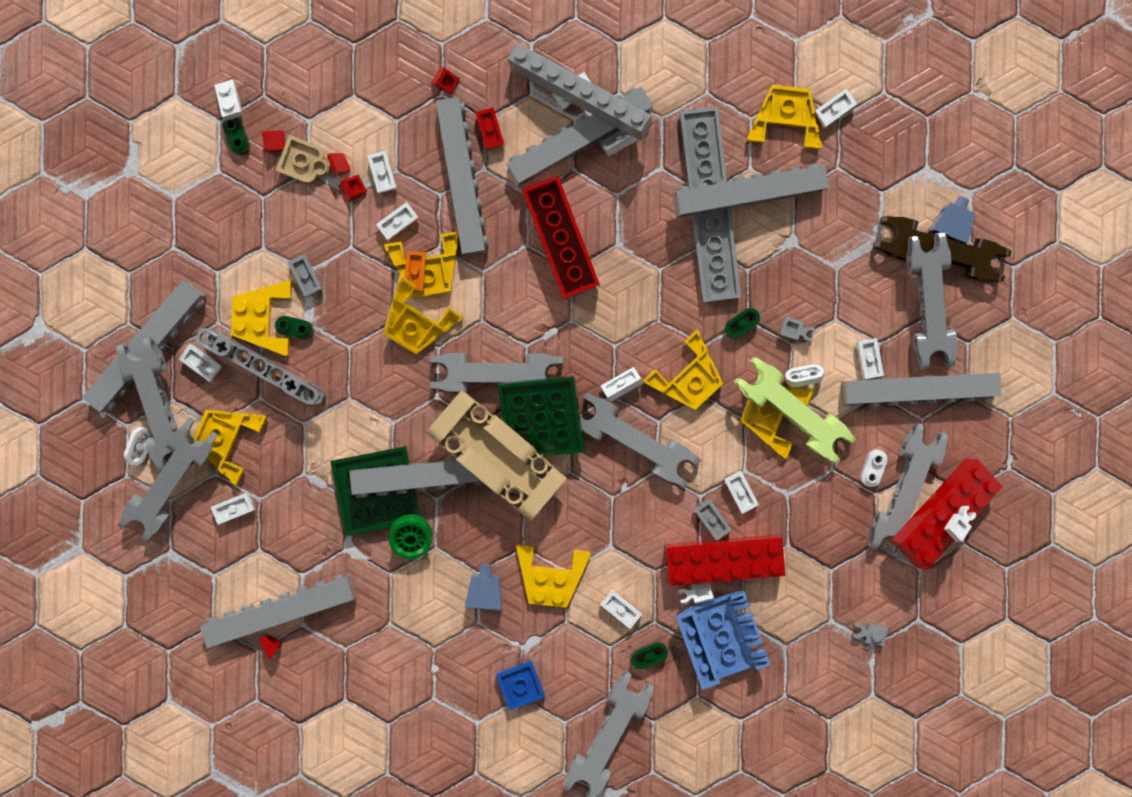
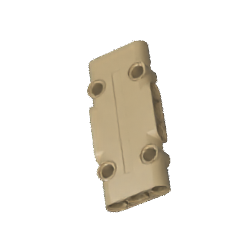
[426,390,566,521]

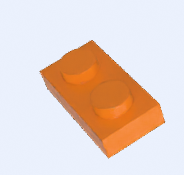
[405,251,427,292]

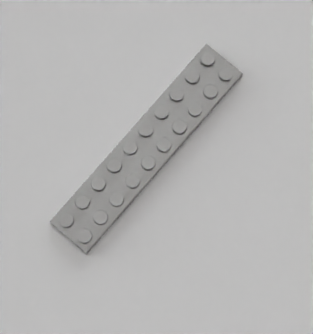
[679,106,741,303]

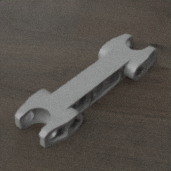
[906,233,958,370]
[195,328,326,405]
[117,336,192,472]
[430,353,563,392]
[581,393,701,487]
[117,418,218,543]
[868,423,948,559]
[563,670,654,797]

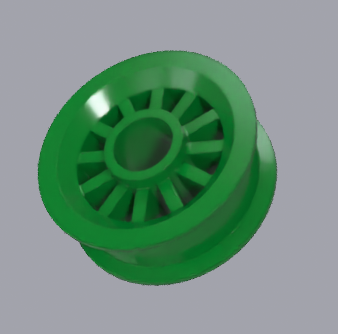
[389,514,432,559]

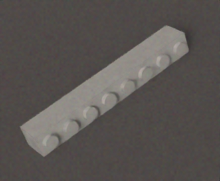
[508,43,652,141]
[507,86,653,187]
[436,97,489,256]
[672,163,829,218]
[83,280,207,412]
[841,373,1001,408]
[350,460,484,498]
[200,574,357,648]

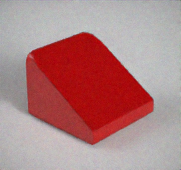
[431,67,460,95]
[261,130,286,153]
[327,153,351,176]
[338,175,367,202]
[260,633,282,659]

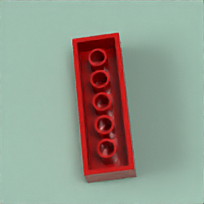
[522,176,600,300]
[890,459,1003,570]
[664,534,786,586]

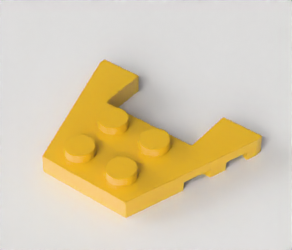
[746,85,822,150]
[384,231,459,299]
[383,276,463,354]
[231,281,292,356]
[642,330,723,410]
[740,387,814,459]
[193,410,268,485]
[516,544,591,608]

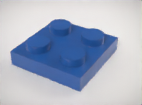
[496,660,545,711]

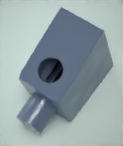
[928,196,975,244]
[465,564,502,610]

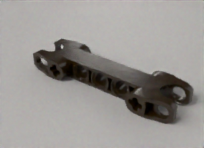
[872,216,1012,282]

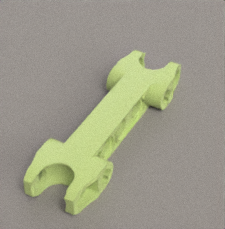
[734,357,856,464]

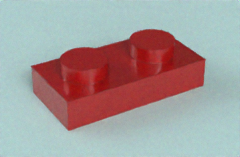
[475,107,505,151]

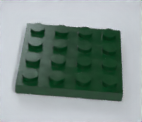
[497,375,585,456]
[330,446,420,536]

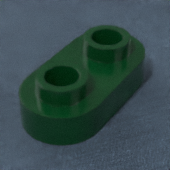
[223,118,250,155]
[724,308,760,338]
[275,316,314,340]
[631,641,668,669]

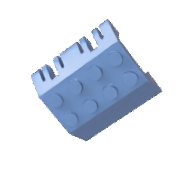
[676,591,770,690]

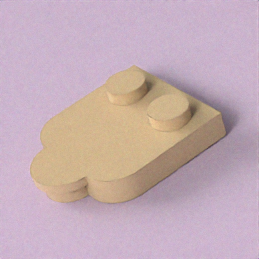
[276,135,330,183]

